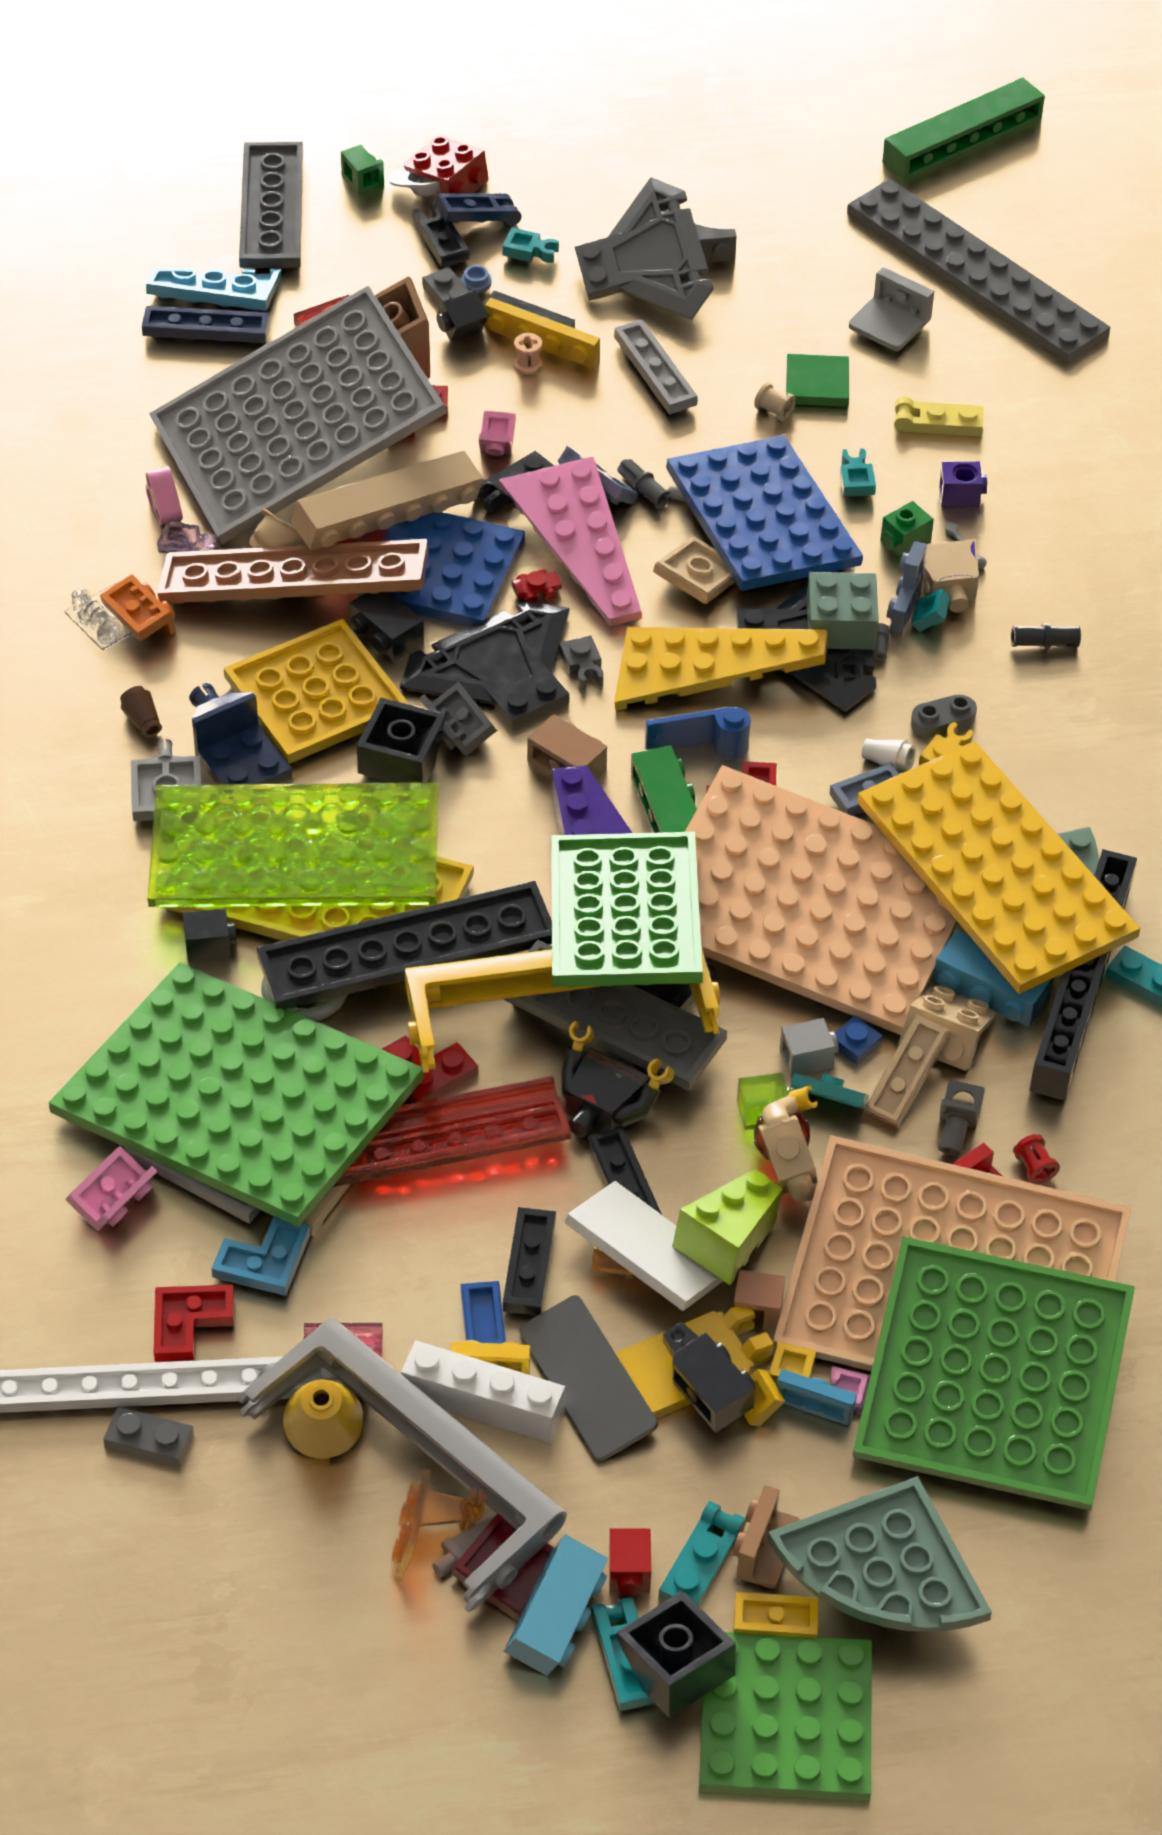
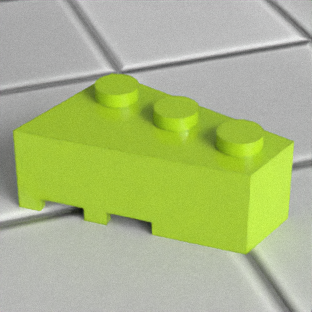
[672,1169,783,1285]

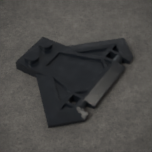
[736,570,876,712]
[400,601,570,730]

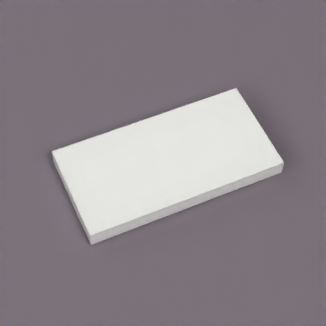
[565,1181,723,1311]

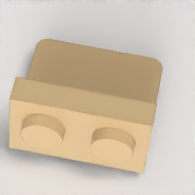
[898,986,997,1071]

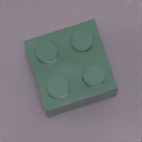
[807,572,879,650]

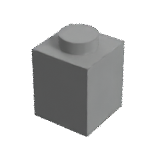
[779,1018,839,1078]

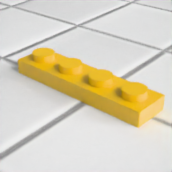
[485,298,600,369]

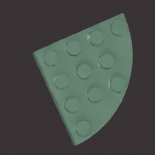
[768,1476,992,1632]

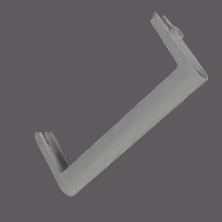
[237,1318,567,1612]

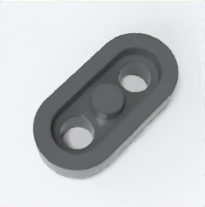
[911,695,977,737]

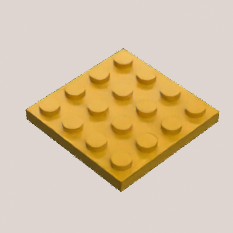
[224,619,409,764]

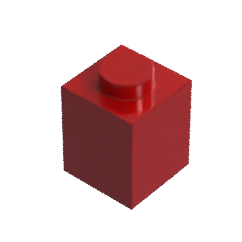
[609,1528,652,1596]

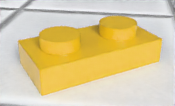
[450,1340,530,1375]
[733,1592,819,1639]

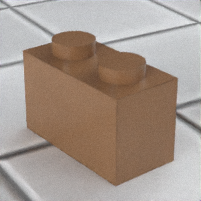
[527,714,608,779]

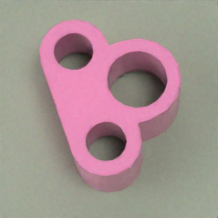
[145,466,183,526]

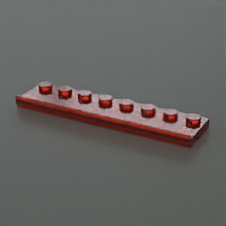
[333,1076,571,1187]

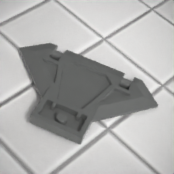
[574,177,714,320]

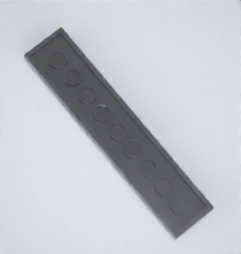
[847,178,1111,364]

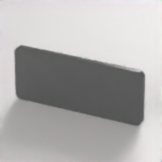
[519,1295,658,1461]

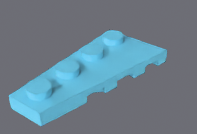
[146,268,281,311]

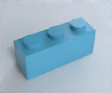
[503,1534,608,1676]

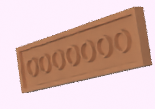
[157,539,429,604]

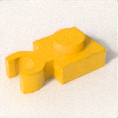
[919,722,973,765]

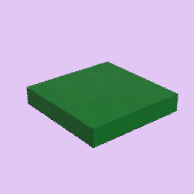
[786,353,849,407]

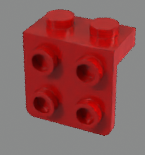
[404,136,489,194]

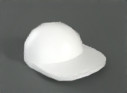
[388,163,441,198]

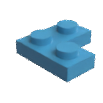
[211,1216,311,1296]

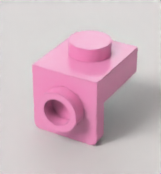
[478,410,516,456]

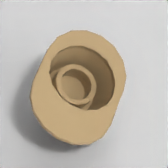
[249,508,306,548]

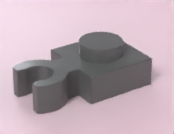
[559,635,604,690]

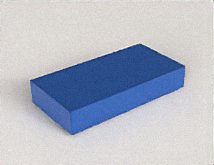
[460,1281,506,1344]

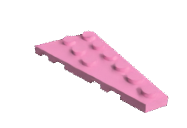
[499,456,642,627]

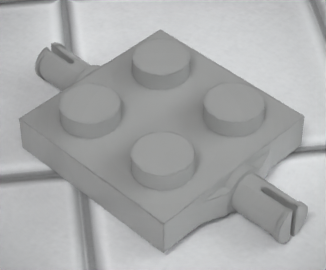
[131,738,203,837]

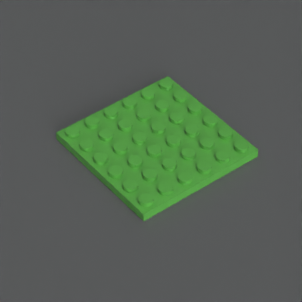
[853,1236,1135,1511]

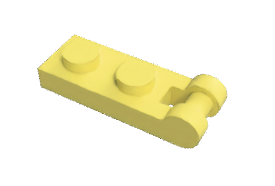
[894,396,984,437]

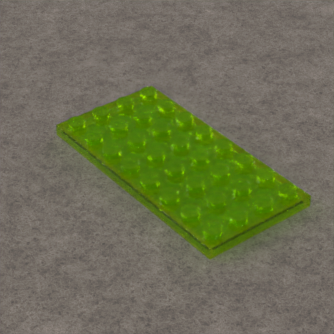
[147,783,439,907]

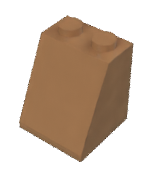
[375,276,431,379]

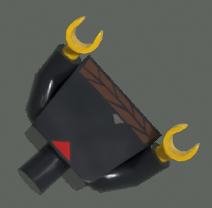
[561,1021,674,1137]

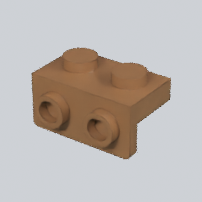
[732,1485,800,1589]

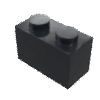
[349,592,424,663]

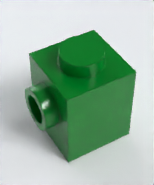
[880,500,934,558]

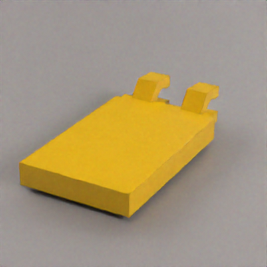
[616,1306,774,1419]

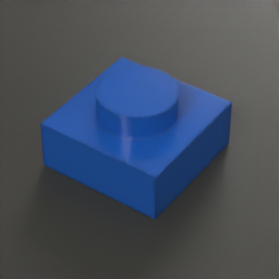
[835,1015,882,1065]

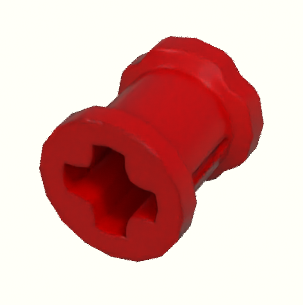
[1013,1134,1060,1184]

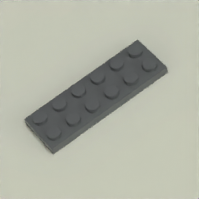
[239,141,304,269]
[503,940,727,1091]

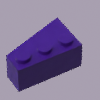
[552,765,632,835]

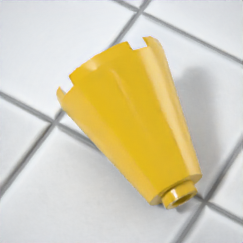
[283,1379,363,1460]

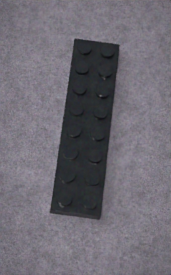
[257,881,552,1010]

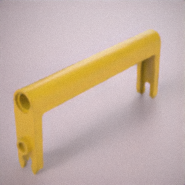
[405,947,720,1073]

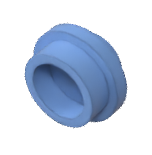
[461,265,492,293]

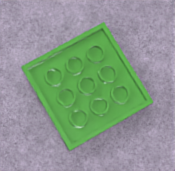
[699,1632,872,1802]

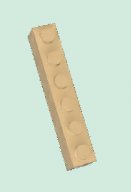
[291,450,484,550]

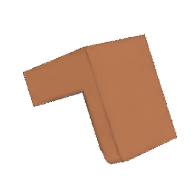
[734,1270,786,1330]

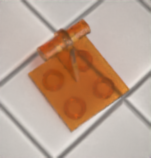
[391,1469,486,1581]

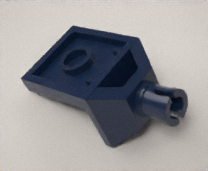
[189,683,293,802]

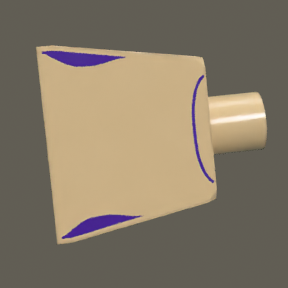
[922,539,979,613]

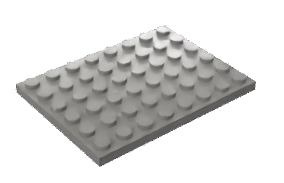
[148,285,448,544]

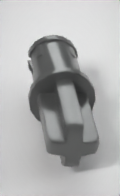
[617,459,671,509]

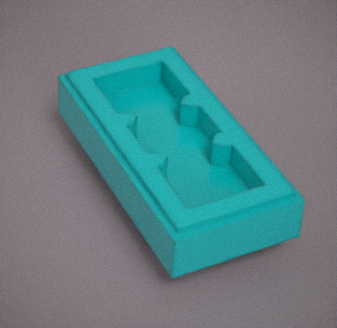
[790,1073,869,1109]

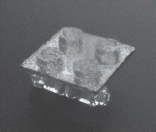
[64,581,132,651]

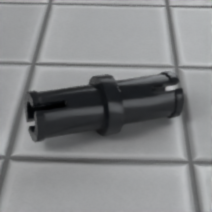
[1010,623,1081,650]

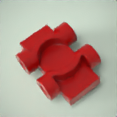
[512,569,562,603]

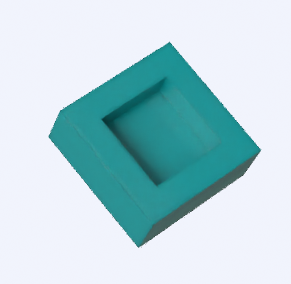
[911,589,950,632]

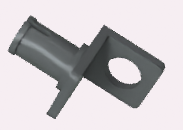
[938,1080,985,1156]

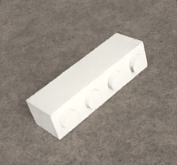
[401,1340,565,1444]

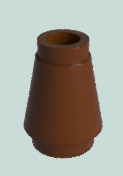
[120,686,162,738]

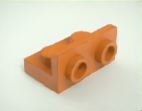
[100,574,176,641]

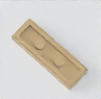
[864,1015,950,1128]

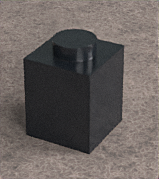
[436,289,489,341]
[183,908,237,963]

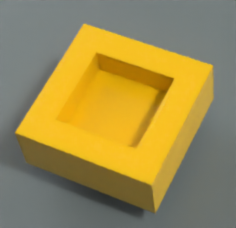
[769,1341,816,1384]
[744,1369,786,1427]

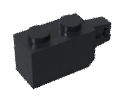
[663,1322,756,1433]

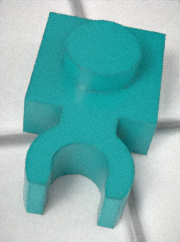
[502,227,559,263]
[839,448,876,496]

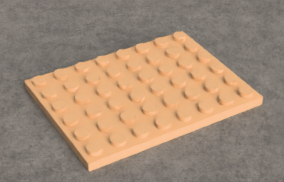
[685,765,958,1035]
[773,1135,1132,1371]

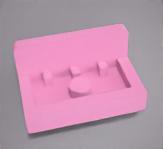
[65,1146,157,1231]

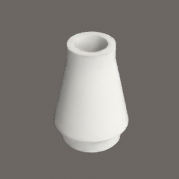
[862,738,916,773]

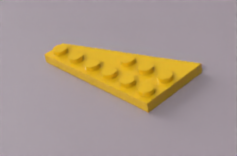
[614,627,828,711]

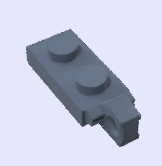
[557,445,638,505]

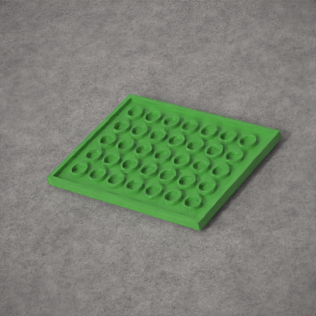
[48,962,424,1227]

